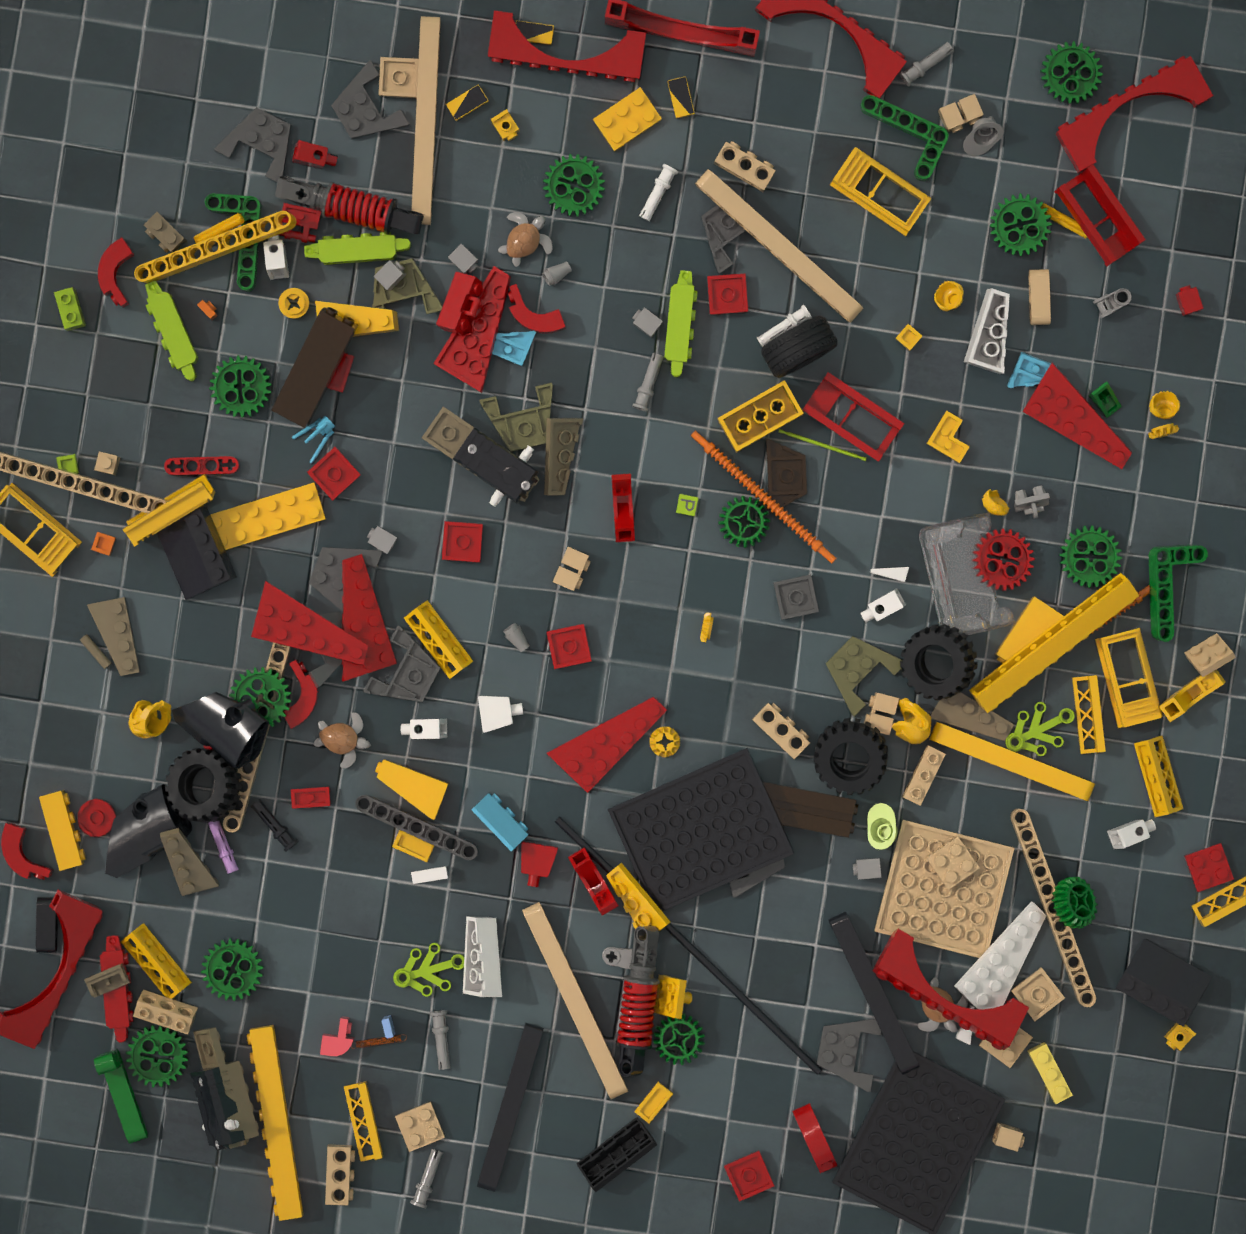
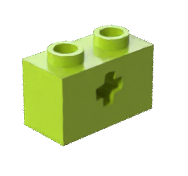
[54,287,86,331]

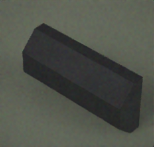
[576,1117,657,1192]

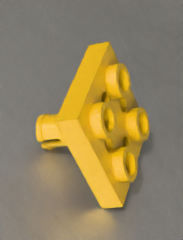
[654,975,692,1019]

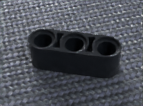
[36,897,58,953]

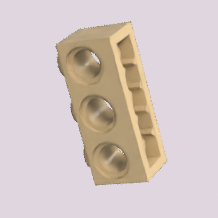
[714,141,776,192]
[752,703,810,759]
[902,745,946,806]
[133,990,198,1035]
[325,1144,355,1205]

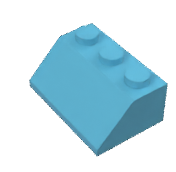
[471,793,529,851]

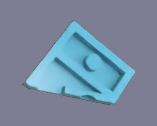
[492,331,536,366]
[1007,352,1057,388]

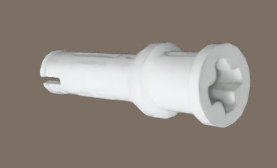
[639,164,678,222]
[757,304,812,347]

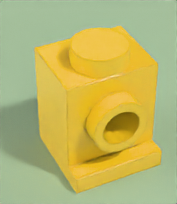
[491,109,519,141]
[1164,1023,1196,1051]

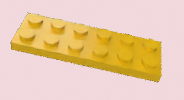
[210,483,326,550]

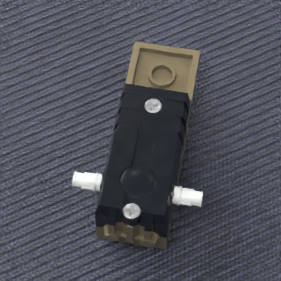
[422,407,540,507]
[190,1027,259,1151]

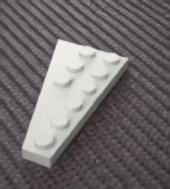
[954,902,1046,1009]

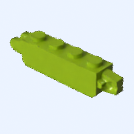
[304,232,411,265]
[664,270,698,377]
[145,280,198,381]

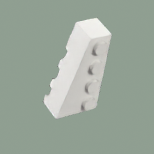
[964,288,1010,374]
[463,916,502,997]

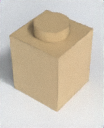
[94,452,121,476]

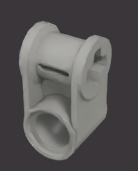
[1093,288,1131,319]
[602,947,640,969]

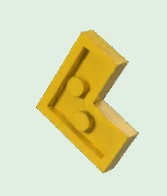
[926,411,969,463]

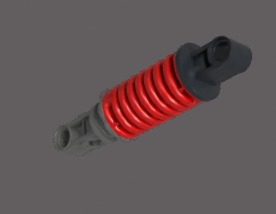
[275,176,424,234]
[616,926,660,1077]

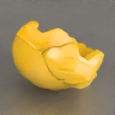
[934,281,964,311]
[1149,391,1180,420]
[982,489,1010,516]

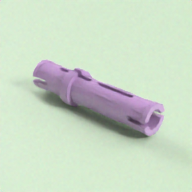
[208,821,239,874]

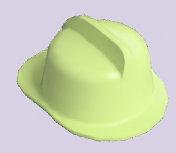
[867,803,898,850]

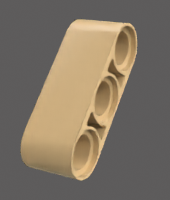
[1028,269,1051,325]

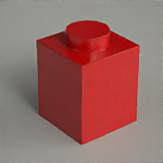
[1176,285,1204,316]

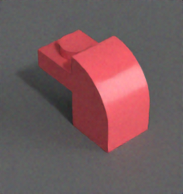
[320,1017,354,1056]

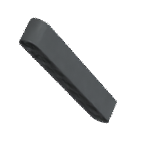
[355,795,478,860]

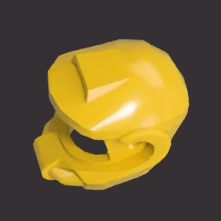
[892,698,931,744]
[128,700,171,739]

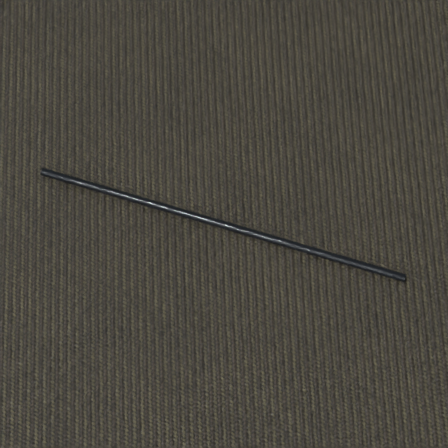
[555,817,822,1075]

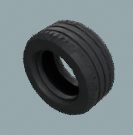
[761,316,838,378]

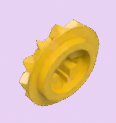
[278,288,309,319]
[1148,423,1179,439]
[700,612,714,643]
[649,727,680,757]

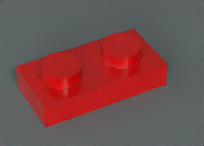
[291,787,331,809]

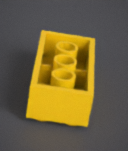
[717,380,804,453]

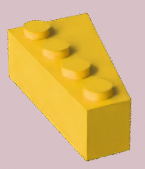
[315,301,399,337]

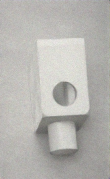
[263,235,289,280]
[861,588,906,623]
[478,696,523,733]
[401,719,447,739]
[1107,819,1156,849]

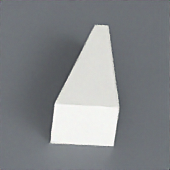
[870,567,909,582]
[411,866,449,884]
[955,1005,975,1045]

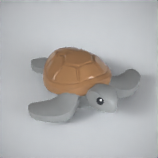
[498,212,552,267]
[314,712,371,768]
[918,977,968,1033]

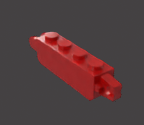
[100,935,134,1043]

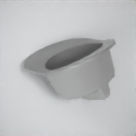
[963,116,1004,156]

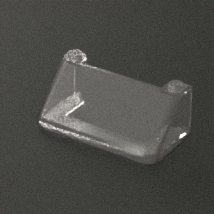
[919,512,1015,636]

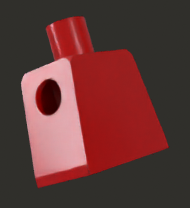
[292,140,338,169]
[521,841,558,887]

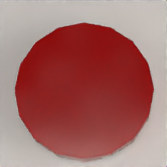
[77,799,116,837]

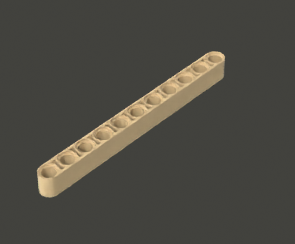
[412,16,440,225]
[695,169,863,323]
[0,452,168,513]
[223,643,291,832]
[1010,808,1096,1007]
[522,902,629,1100]

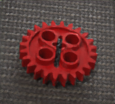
[972,528,1035,591]

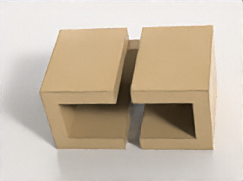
[938,94,984,133]
[553,547,591,591]
[864,692,899,735]
[992,1122,1025,1152]

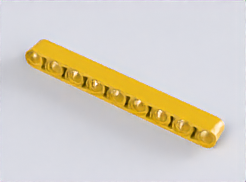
[134,211,296,284]
[929,722,1095,801]

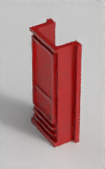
[1054,165,1146,267]
[802,372,904,462]

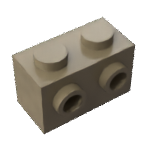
[144,212,187,253]

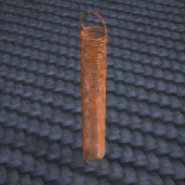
[351,1034,407,1048]

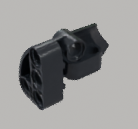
[172,692,269,769]
[105,784,192,878]

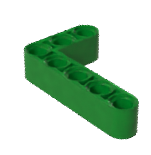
[860,95,949,181]
[205,193,262,292]
[1149,544,1208,642]
[94,1049,148,1144]

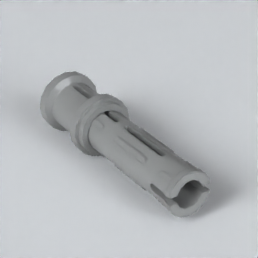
[899,42,954,87]
[632,353,664,412]
[430,1010,451,1070]
[410,1149,443,1209]

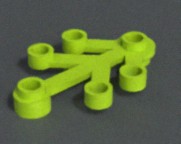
[1005,702,1074,756]
[393,942,464,997]

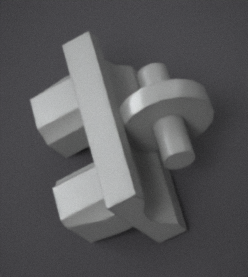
[1014,485,1050,519]

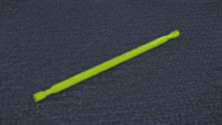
[778,429,866,461]

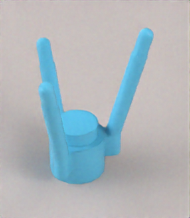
[292,416,335,464]

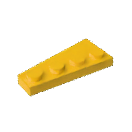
[606,863,670,931]

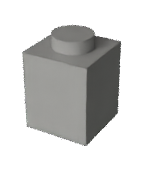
[448,244,478,274]
[374,260,407,291]
[632,307,663,338]
[367,526,398,555]
[852,858,881,880]

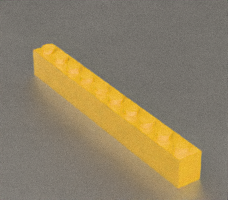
[969,573,1139,713]
[247,1025,304,1221]

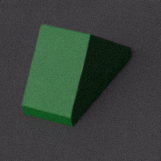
[1088,381,1122,418]

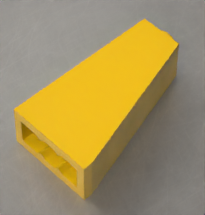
[995,597,1064,664]
[375,759,449,820]

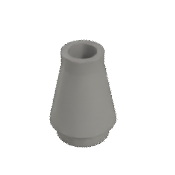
[542,261,572,286]
[503,623,530,652]

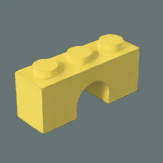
[1027,1042,1073,1104]

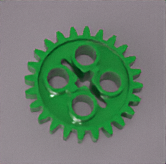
[1040,41,1103,104]
[543,154,605,217]
[990,193,1052,256]
[209,355,272,418]
[1059,525,1122,588]
[229,667,292,727]
[201,938,264,1001]
[126,1025,189,1087]

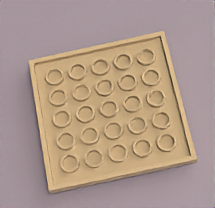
[874,819,1014,958]

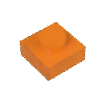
[197,300,218,320]
[91,532,116,556]

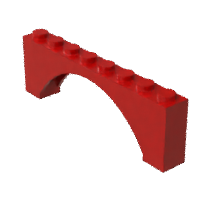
[605,0,760,57]
[755,0,907,99]
[488,10,646,82]
[1055,56,1213,174]
[0,889,103,1049]
[872,928,1029,1050]

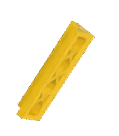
[404,600,473,679]
[1072,675,1106,754]
[1134,736,1183,817]
[1191,876,1246,927]
[121,923,192,999]
[344,1081,383,1162]

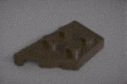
[766,439,807,513]

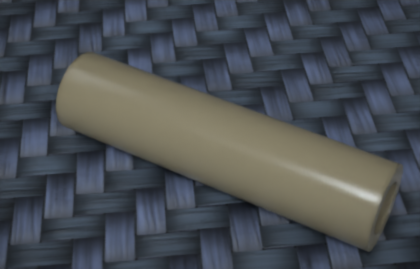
[80,634,112,670]

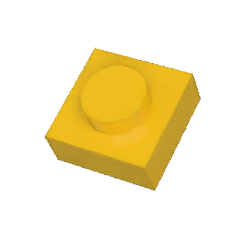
[895,324,922,351]

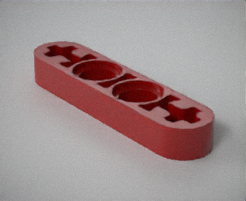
[164,456,240,476]

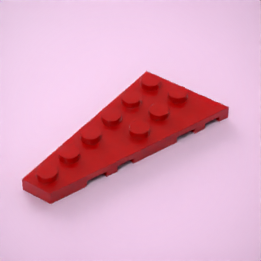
[433,266,511,393]
[1023,362,1132,469]
[342,554,397,681]
[251,581,368,665]
[546,697,667,793]

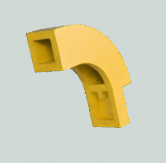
[1159,669,1226,722]

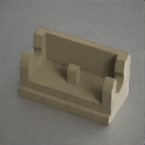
[84,963,130,998]

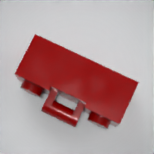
[436,272,482,335]

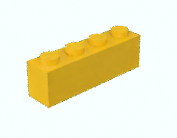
[39,790,86,871]

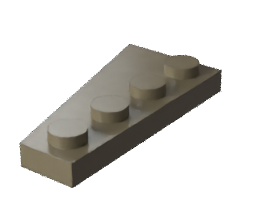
[544,418,583,495]
[87,597,140,676]
[930,692,1014,741]
[160,828,219,896]

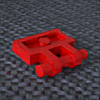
[279,203,322,243]

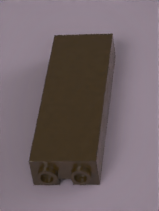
[271,307,358,428]
[763,782,859,838]

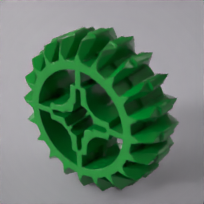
[718,496,770,548]
[1051,877,1098,929]
[653,1013,705,1065]

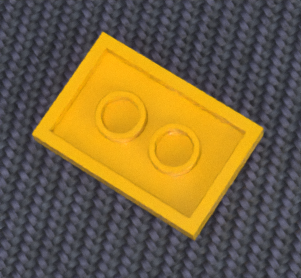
[593,87,662,152]

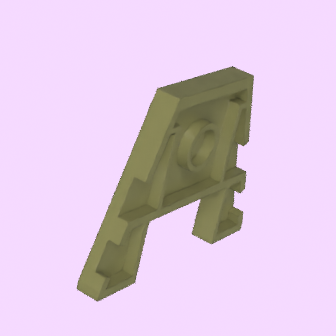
[372,258,443,314]
[479,383,553,452]
[825,636,902,717]

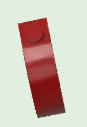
[98,237,134,308]
[507,284,566,334]
[611,474,635,542]
[283,660,319,729]
[1,822,53,880]
[568,848,618,916]
[792,1103,838,1173]

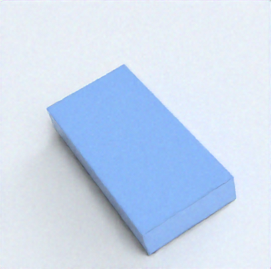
[382,1015,396,1039]

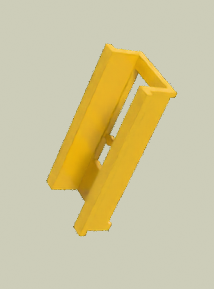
[830,147,931,236]
[123,474,216,547]
[0,483,82,577]
[1095,628,1163,728]

